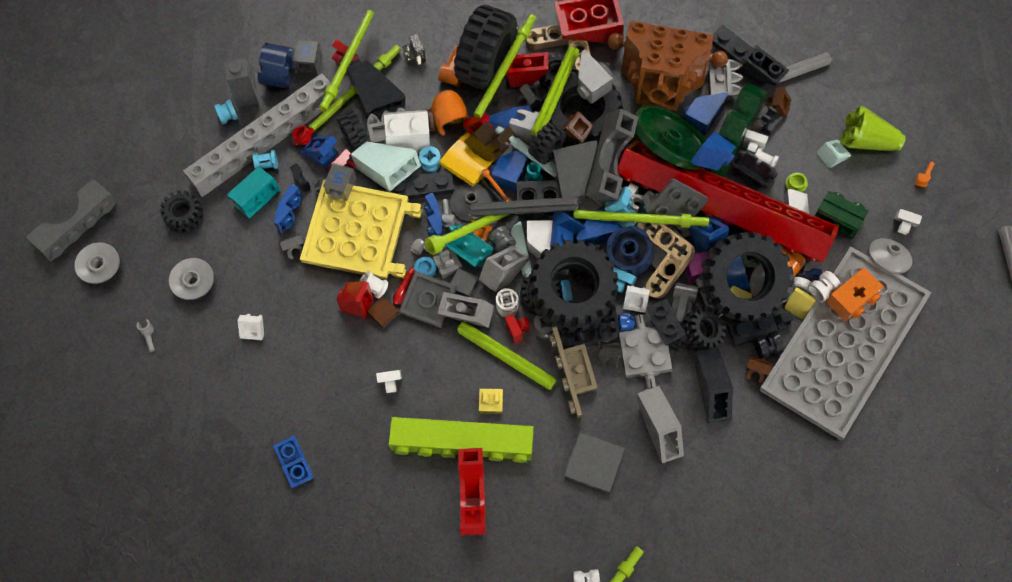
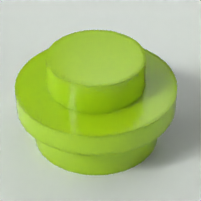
[785,173,808,193]

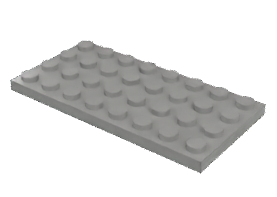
[759,247,932,441]

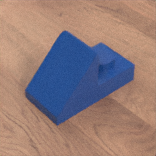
[300,135,338,168]
[550,211,586,247]

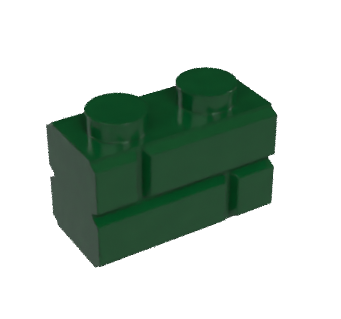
[815,191,869,239]

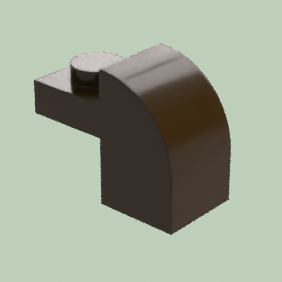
[464,121,515,161]

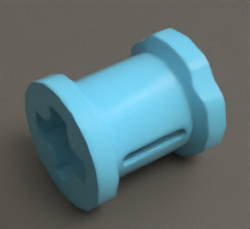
[253,150,278,169]

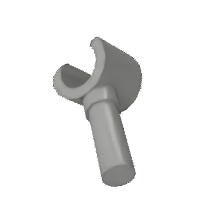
[442,199,455,227]
[411,239,443,255]
[137,319,155,352]

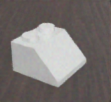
[383,110,430,154]

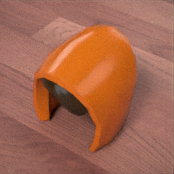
[431,90,469,136]

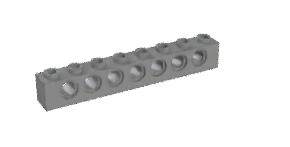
[183,73,338,197]

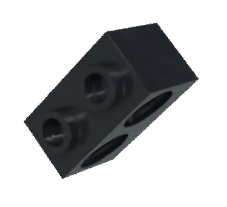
[517,180,561,217]

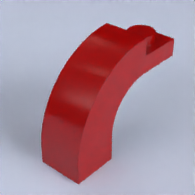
[458,448,486,535]

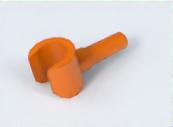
[915,161,935,187]

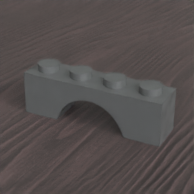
[585,109,639,203]
[26,179,117,262]

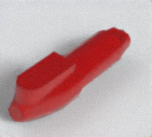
[393,268,415,306]

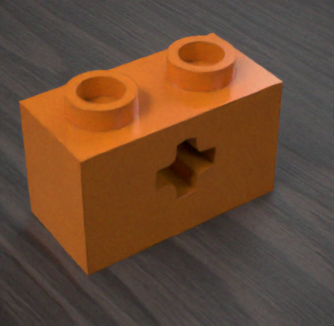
[826,267,884,322]

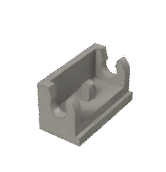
[509,109,539,147]

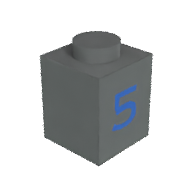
[294,40,322,74]
[323,163,357,201]

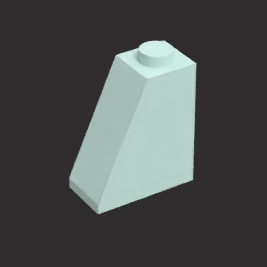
[351,141,421,192]

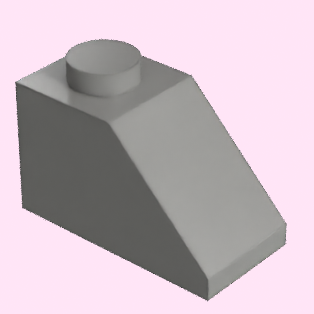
[577,50,613,104]
[479,245,530,292]
[438,292,494,328]

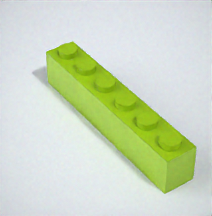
[389,417,534,463]

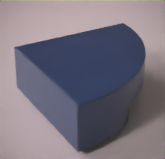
[795,268,822,283]

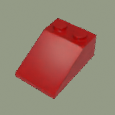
[554,0,624,43]

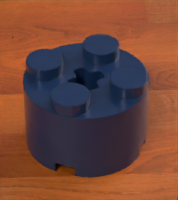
[258,43,295,89]
[607,226,654,276]

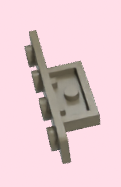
[549,326,598,419]

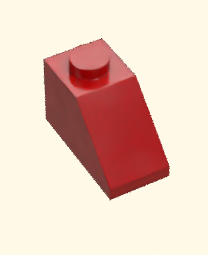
[506,52,549,88]
[337,281,374,319]

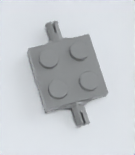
[619,315,672,389]

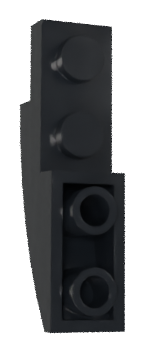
[712,24,789,85]

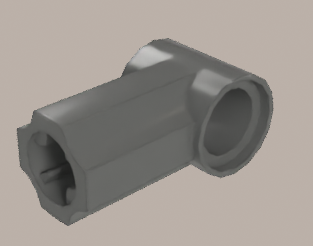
[672,282,698,325]

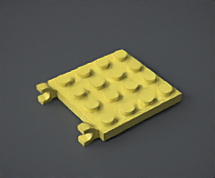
[300,179,422,280]

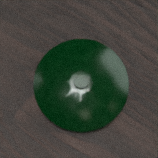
[635,105,707,170]

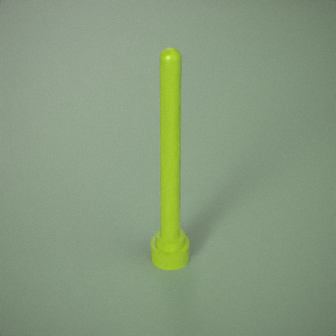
[425,214,510,255]

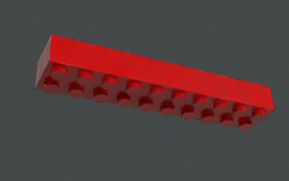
[617,140,839,262]

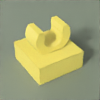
[479,389,503,414]

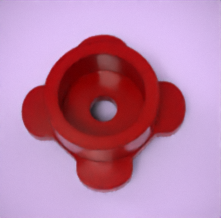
[292,125,314,146]

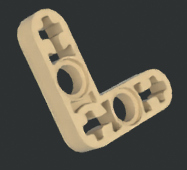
[525,24,591,74]
[638,223,695,299]

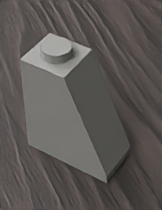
[637,386,684,463]

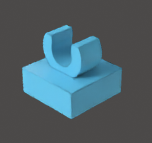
[604,186,633,213]
[613,267,637,293]

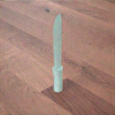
[495,126,557,177]
[511,222,532,278]

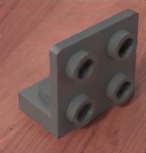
[643,179,708,231]

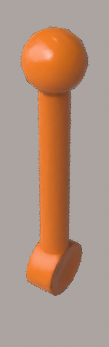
[482,169,511,201]

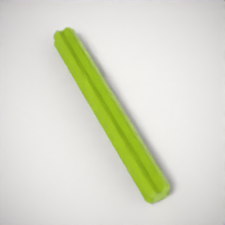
[531,46,579,136]
[457,322,556,390]

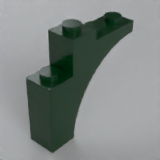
[704,83,768,178]

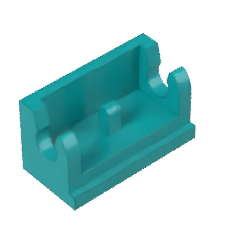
[227,166,280,219]
[445,224,494,267]

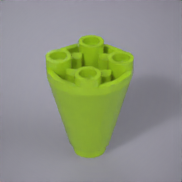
[840,106,906,151]

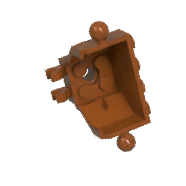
[608,21,728,111]

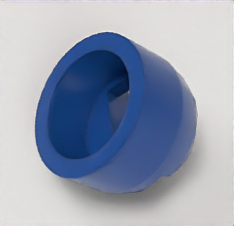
[618,313,635,332]

